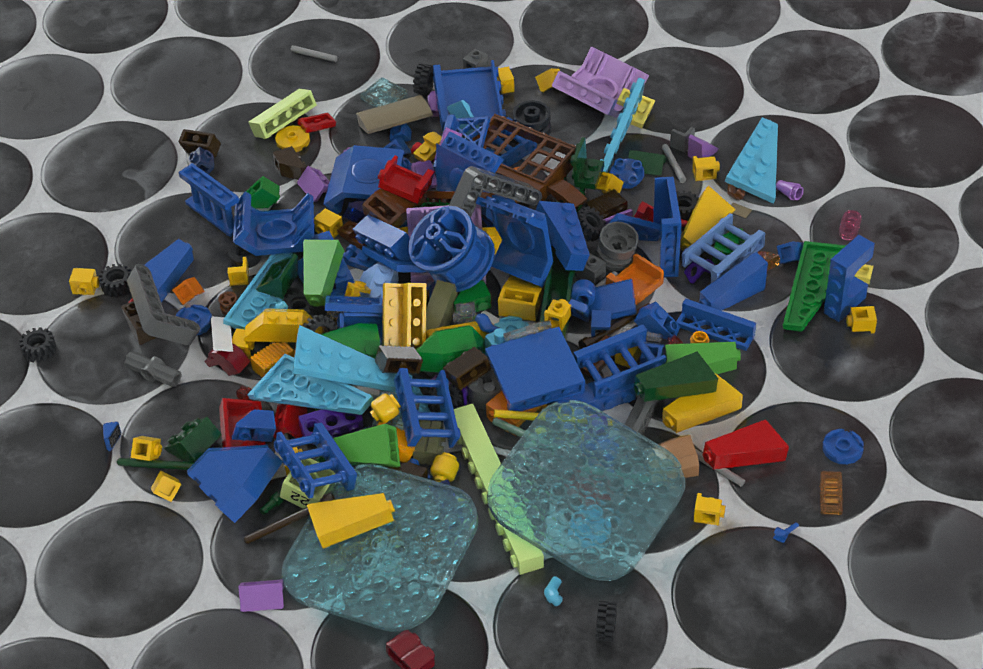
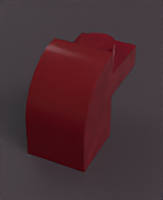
[204,343,250,376]

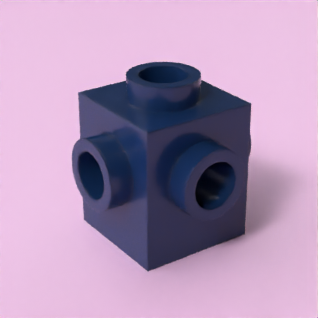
[188,147,214,174]

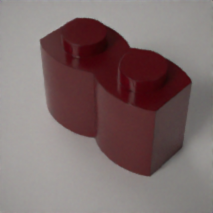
[386,629,435,669]

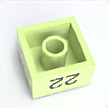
[280,458,335,509]

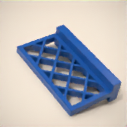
[433,114,490,172]

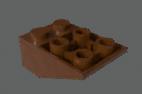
[362,188,427,228]

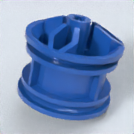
[409,206,495,292]

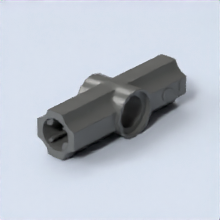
[124,352,182,387]

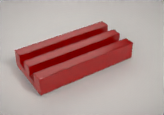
[298,112,336,133]

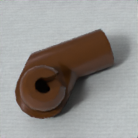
[727,184,746,200]

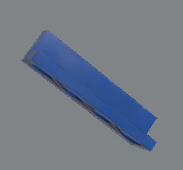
[676,298,756,351]

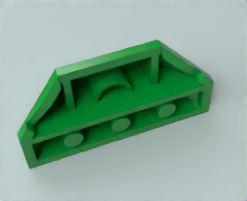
[416,325,485,372]

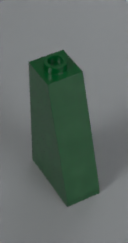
[633,351,718,402]

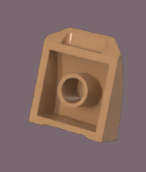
[643,435,699,482]

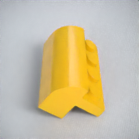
[382,283,427,349]

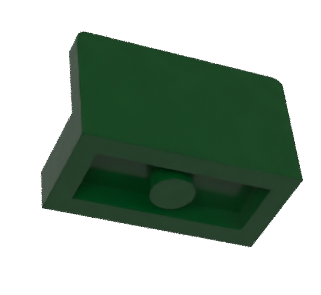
[628,150,666,176]

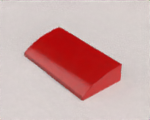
[219,398,266,447]

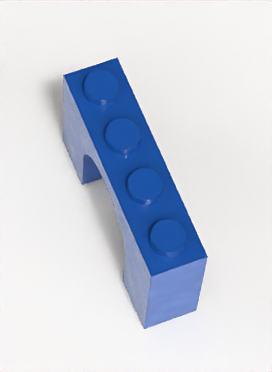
[824,235,875,322]

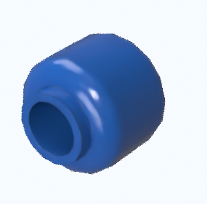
[571,279,596,306]

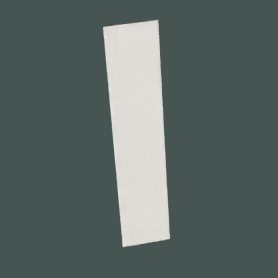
[211,316,233,352]

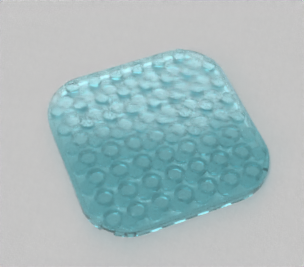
[487,400,685,581]
[282,464,479,632]

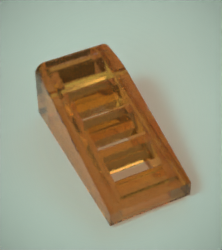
[820,471,842,515]

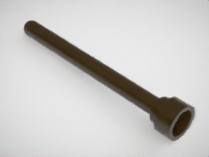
[578,303,650,349]
[244,492,336,544]

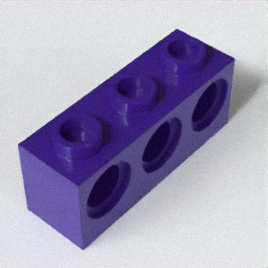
[299,409,363,445]

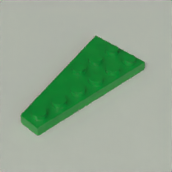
[783,241,846,331]

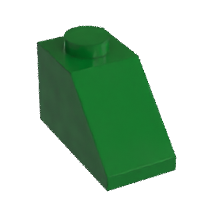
[241,176,280,209]

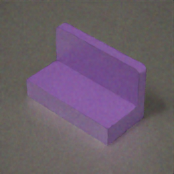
[297,166,330,202]
[239,579,284,612]

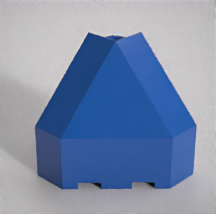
[187,445,283,523]

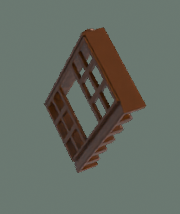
[471,114,576,201]

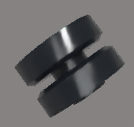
[513,100,551,139]

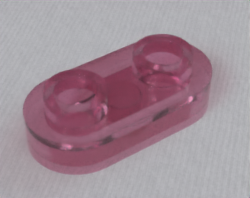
[839,210,862,240]

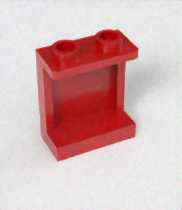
[378,156,435,204]

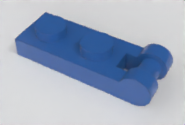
[343,244,378,271]

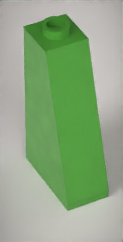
[303,239,344,307]
[665,342,741,374]
[333,424,400,468]

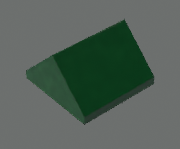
[256,254,298,299]

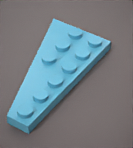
[600,78,645,173]
[725,117,778,204]

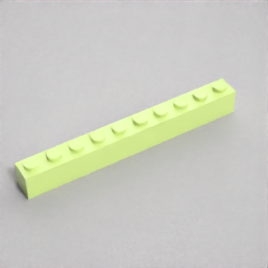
[454,404,544,575]

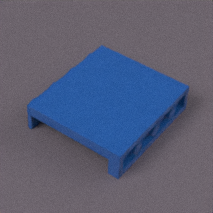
[433,60,506,132]
[653,177,681,278]
[485,327,585,411]

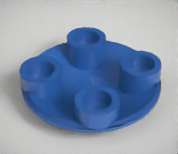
[609,158,644,189]

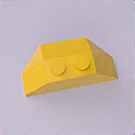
[244,309,322,342]

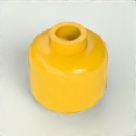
[370,393,401,423]
[430,452,459,484]

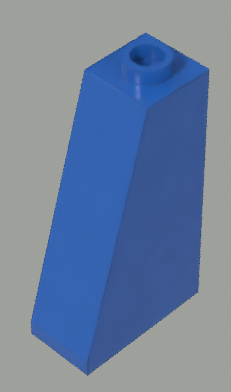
[145,239,194,303]
[699,252,768,311]

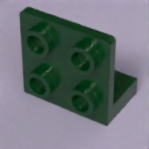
[571,137,604,190]

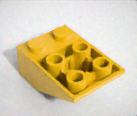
[498,275,546,322]

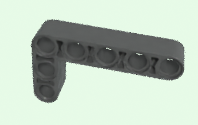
[449,166,542,218]
[127,264,200,345]

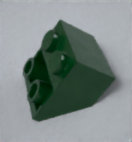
[164,417,222,462]

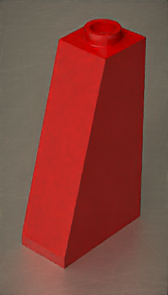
[702,419,789,470]

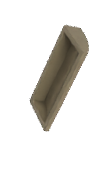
[356,95,433,134]

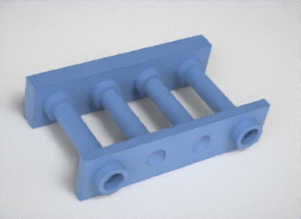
[682,213,765,283]

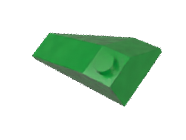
[321,323,380,359]

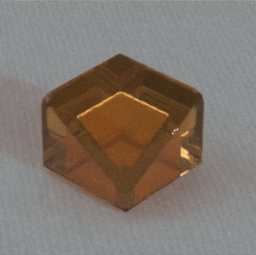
[757,251,780,270]

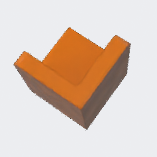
[172,277,205,305]

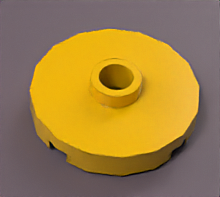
[275,125,310,152]

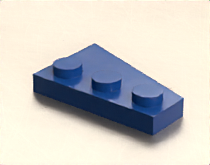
[608,213,661,241]

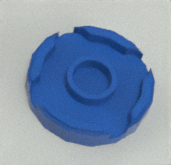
[176,305,212,335]
[823,429,864,465]

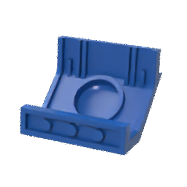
[436,131,503,223]
[324,145,412,214]
[233,191,315,256]
[476,195,553,287]

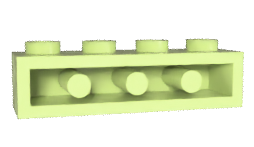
[248,89,317,139]

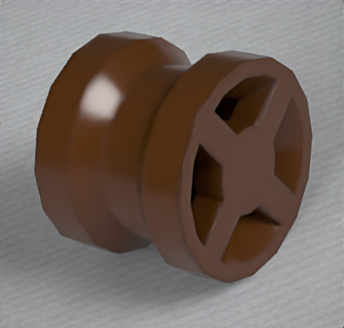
[218,292,237,315]

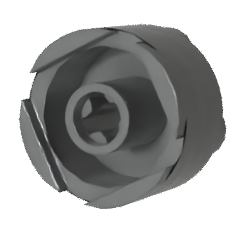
[467,365,502,410]

